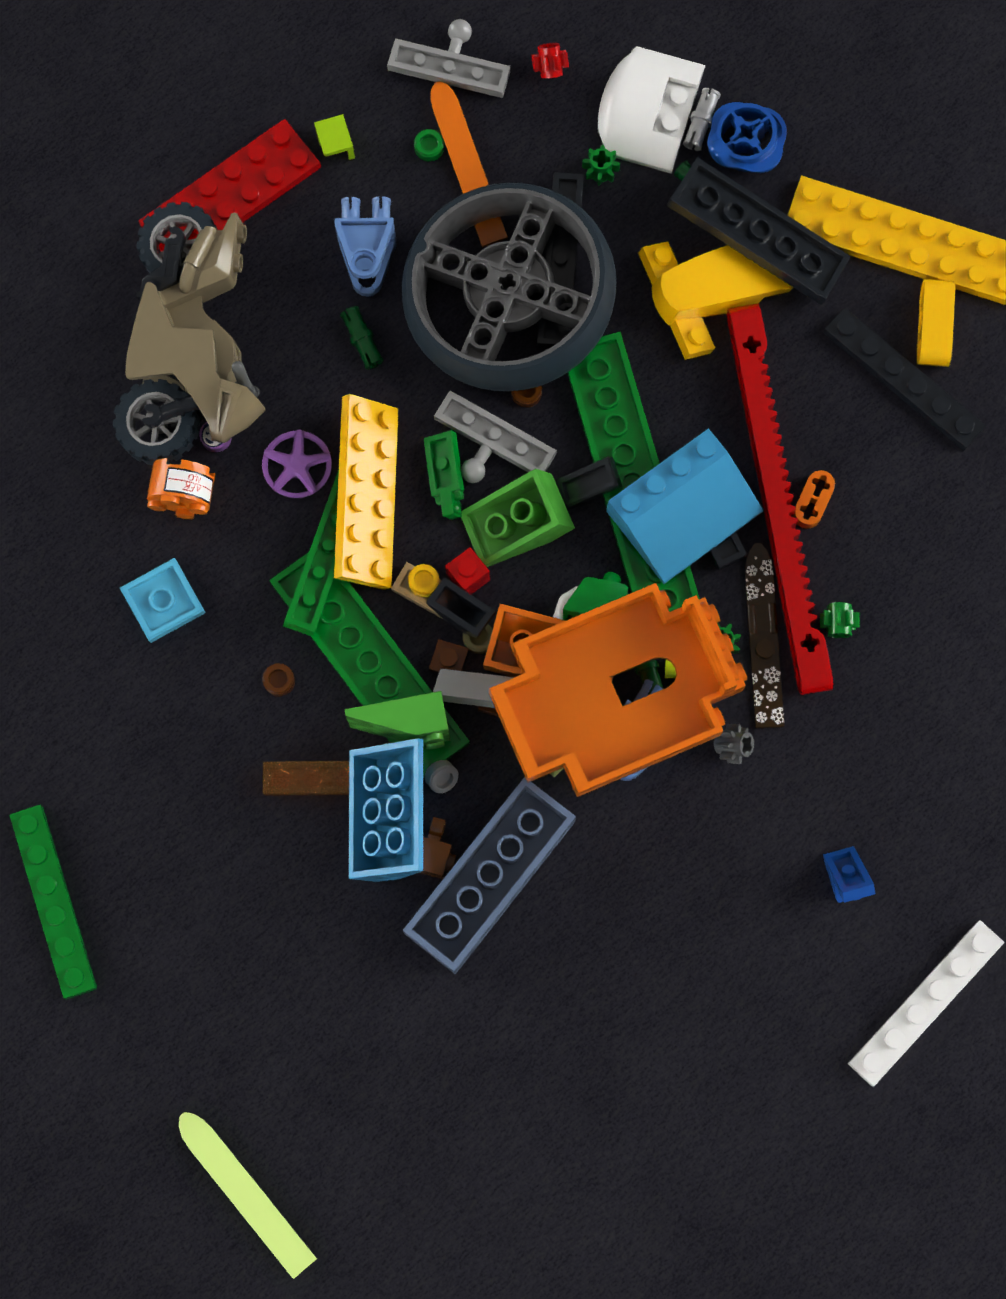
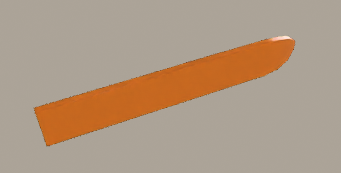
[430,81,508,247]

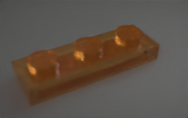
[263,761,349,795]

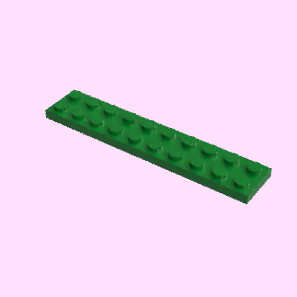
[567,332,700,612]

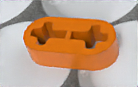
[793,470,835,529]

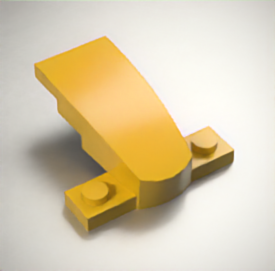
[638,241,794,360]

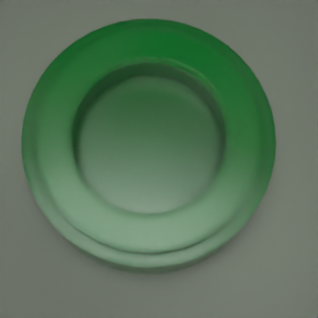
[414,129,444,161]

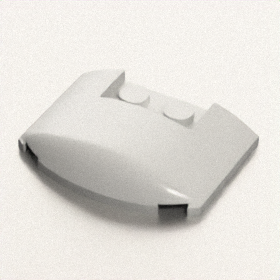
[598,46,705,174]

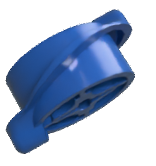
[707,102,787,173]

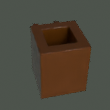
[419,817,457,879]

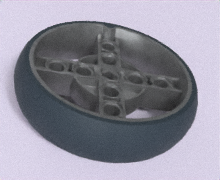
[402,183,617,391]

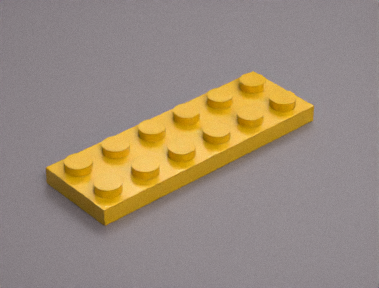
[334,394,398,590]

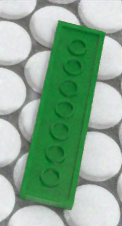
[269,552,470,778]

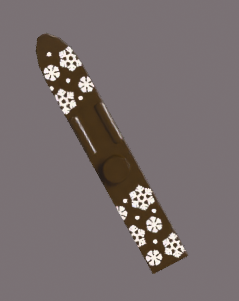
[745,543,784,729]

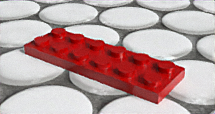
[139,119,321,252]

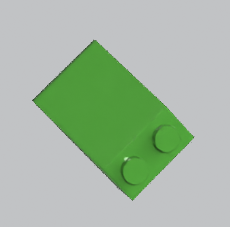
[461,468,575,567]
[344,691,451,750]

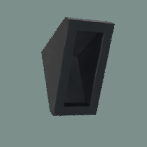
[426,577,496,638]

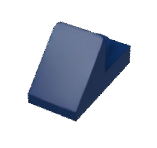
[823,846,875,903]

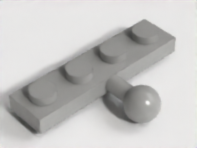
[387,19,510,98]
[434,391,557,483]

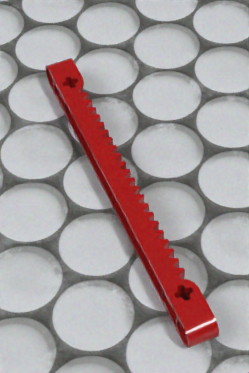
[727,304,833,695]

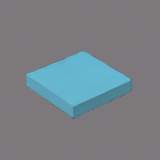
[120,558,206,643]

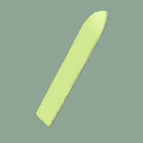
[179,1112,317,1279]

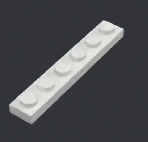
[848,920,1005,1087]

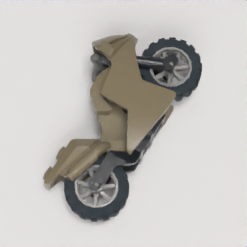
[113,202,266,465]

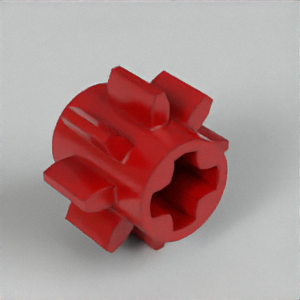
[532,43,569,78]

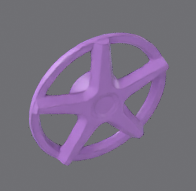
[262,430,332,498]

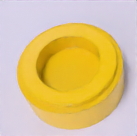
[408,564,440,597]

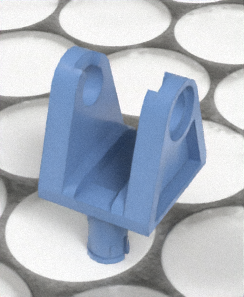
[335,196,396,297]

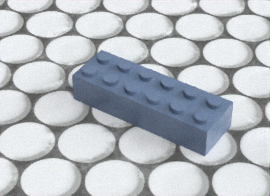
[403,777,576,974]

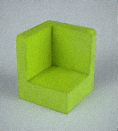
[314,114,355,160]

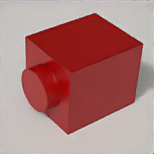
[445,547,490,595]

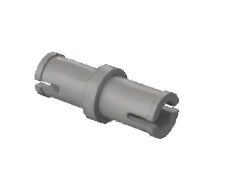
[683,88,721,151]

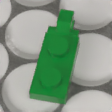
[424,430,464,520]

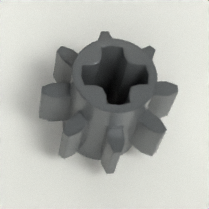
[714,723,754,764]

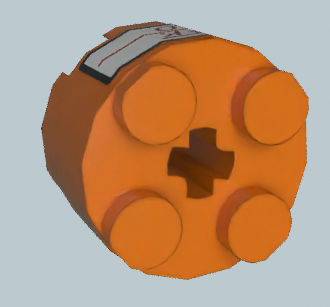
[147,458,216,519]

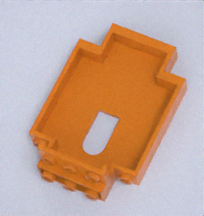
[489,583,747,797]

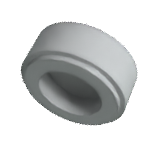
[425,760,458,793]

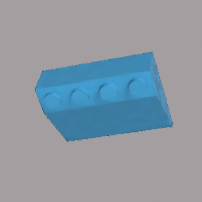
[606,428,763,584]
[349,738,423,882]

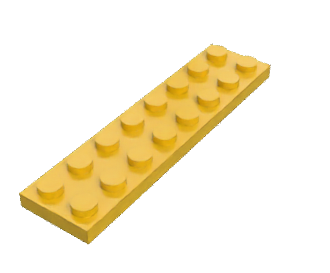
[788,175,1006,305]

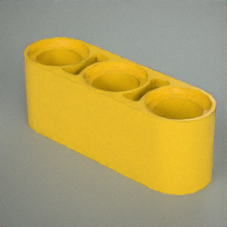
[917,279,955,367]

